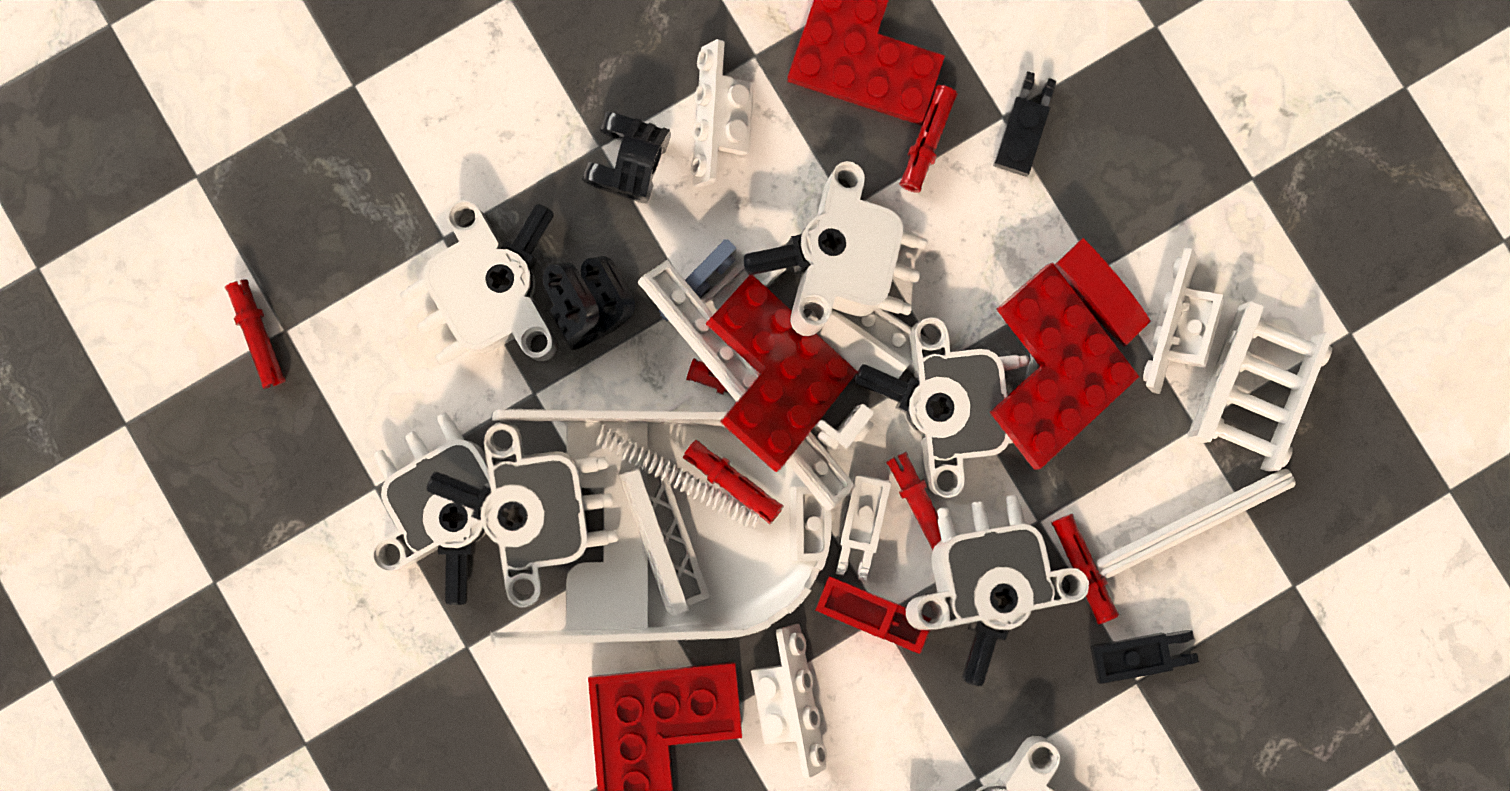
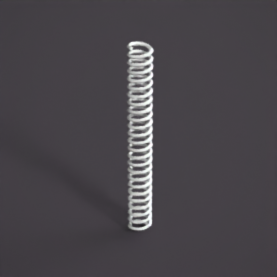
[596,424,759,529]

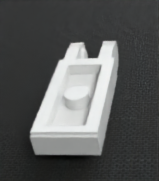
[836,473,892,581]

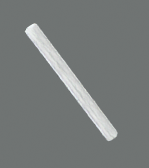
[1095,469,1296,579]

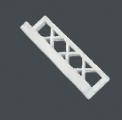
[619,462,711,616]

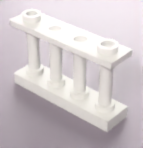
[1186,301,1333,471]

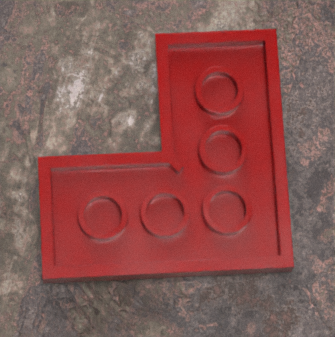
[787,0,945,126]
[990,262,1139,470]
[705,275,857,473]
[588,662,742,791]

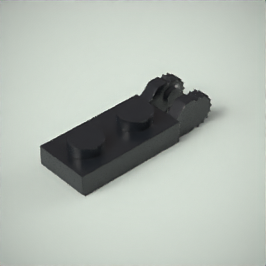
[993,71,1056,177]
[1090,630,1199,684]

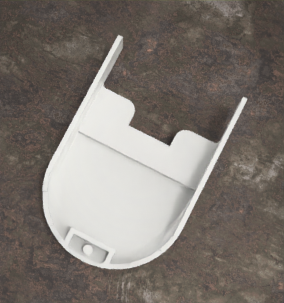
[490,410,832,646]

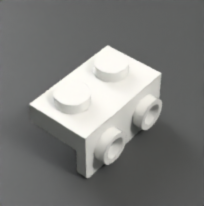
[813,404,874,450]

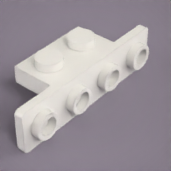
[691,39,753,187]
[1143,247,1225,394]
[751,624,827,778]

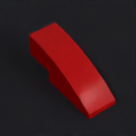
[1054,238,1151,347]
[815,576,932,654]

